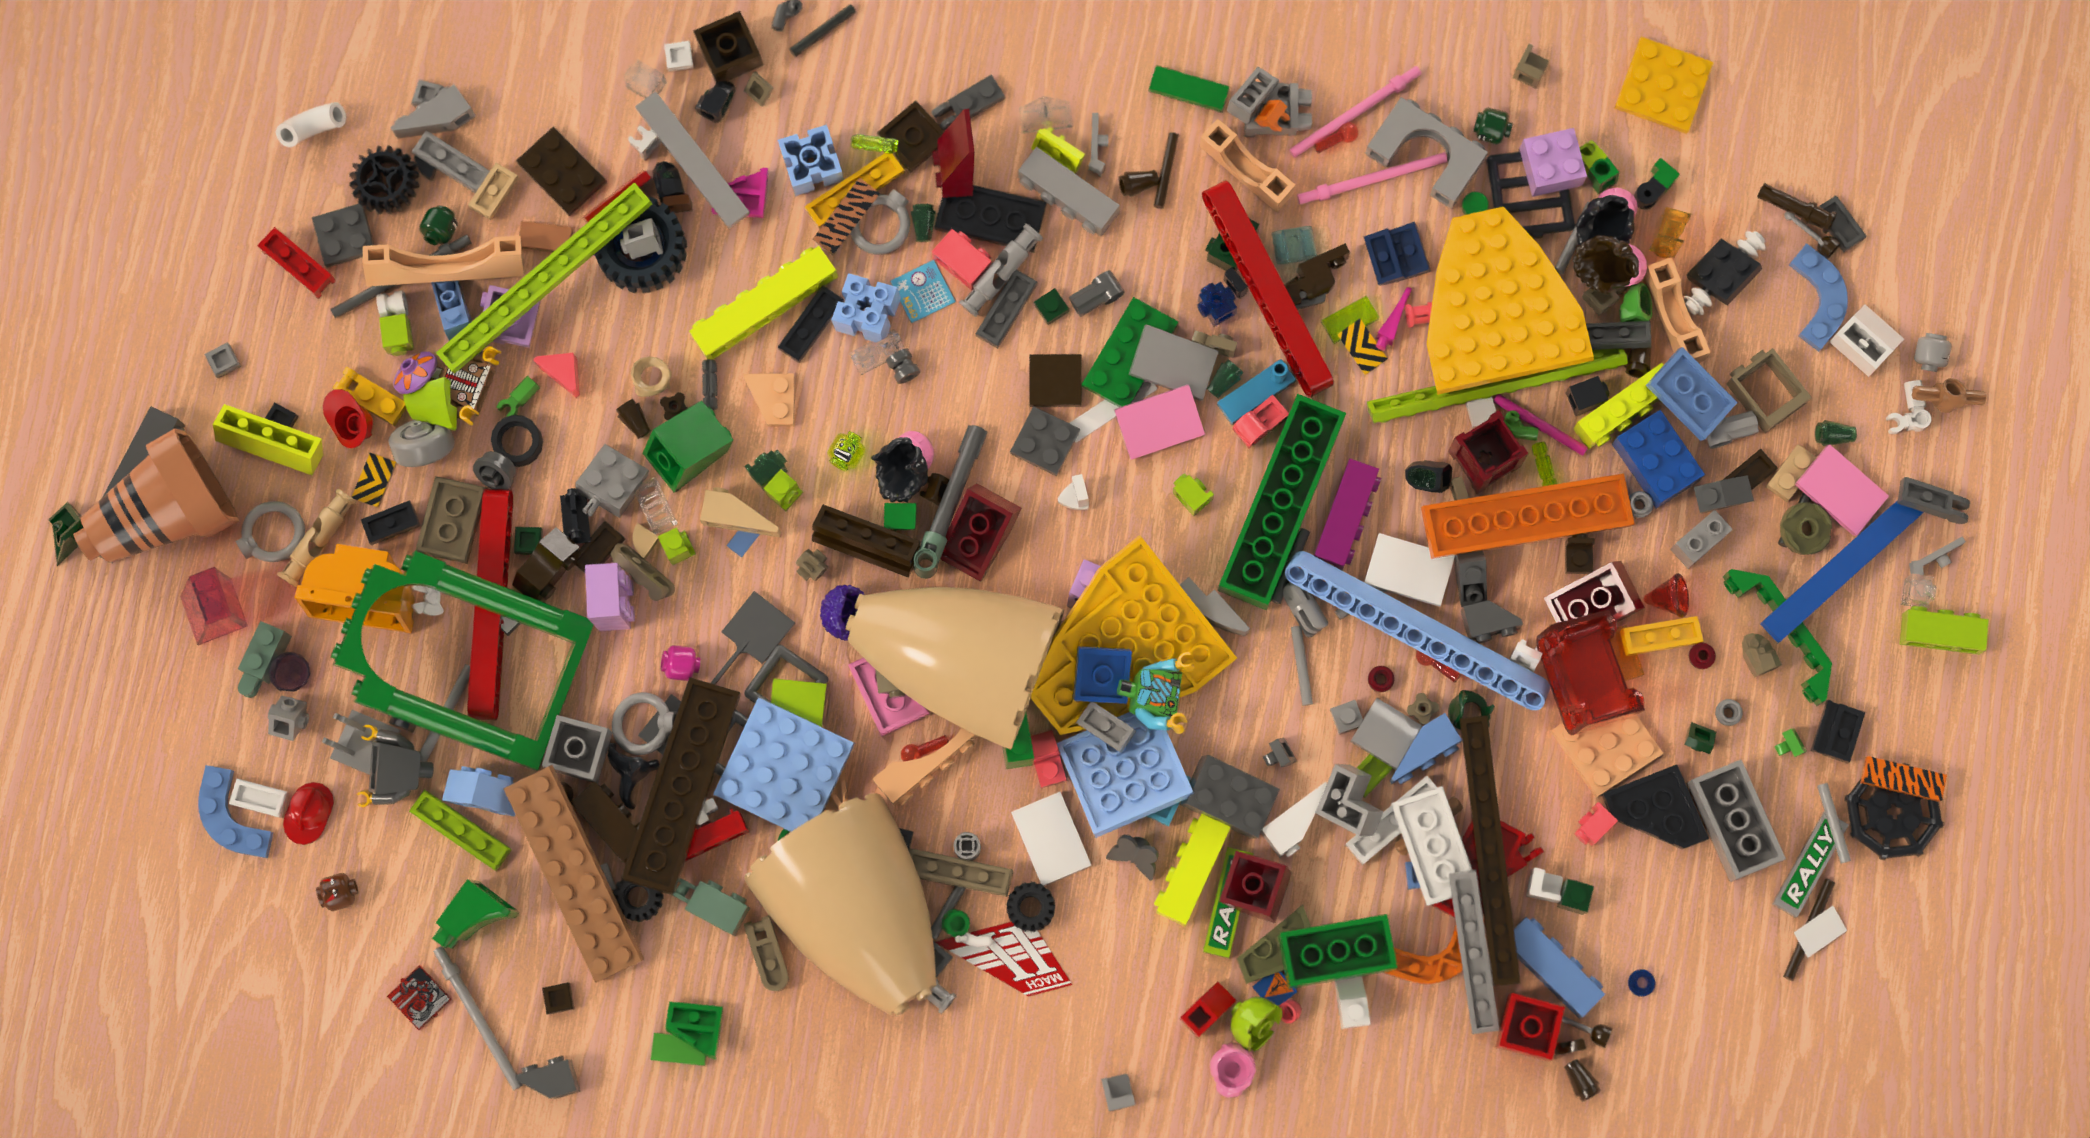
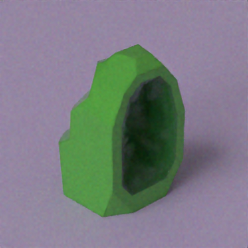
[1619,282,1652,322]

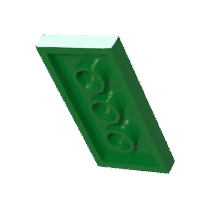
[1082,297,1179,408]

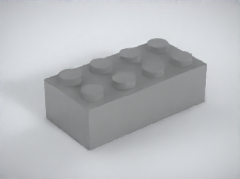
[1686,759,1786,882]

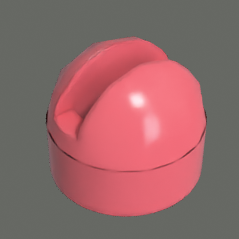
[1279,1000,1302,1024]

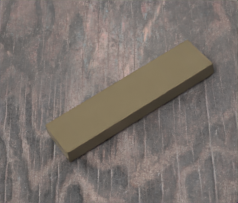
[909,848,1014,897]

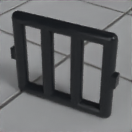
[1487,149,1575,239]

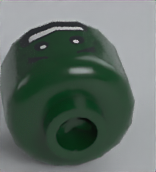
[1473,108,1513,144]
[419,206,458,245]

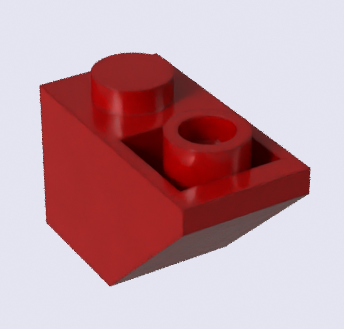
[1179,981,1237,1038]

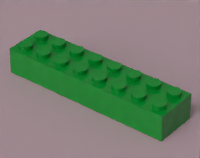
[1218,394,1346,611]

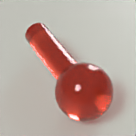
[1314,122,1358,153]
[1416,650,1461,683]
[900,735,949,761]

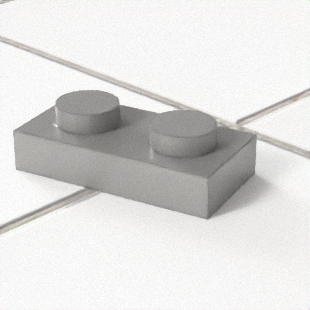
[1076,702,1136,753]

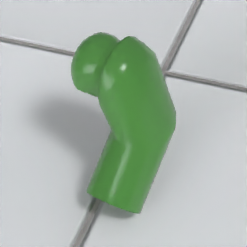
[1504,410,1538,441]

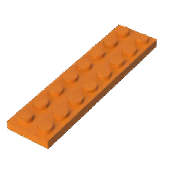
[1421,473,1635,559]

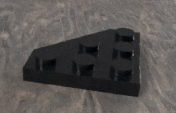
[1601,764,1709,850]

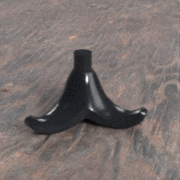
[607,743,660,809]

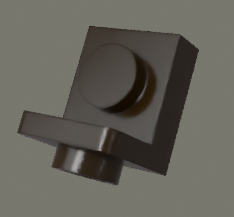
[1565,534,1595,574]

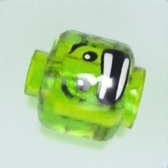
[827,431,866,472]

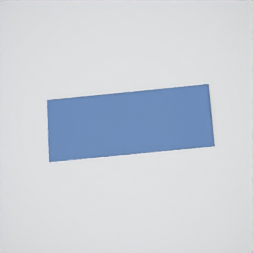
[726,511,760,557]

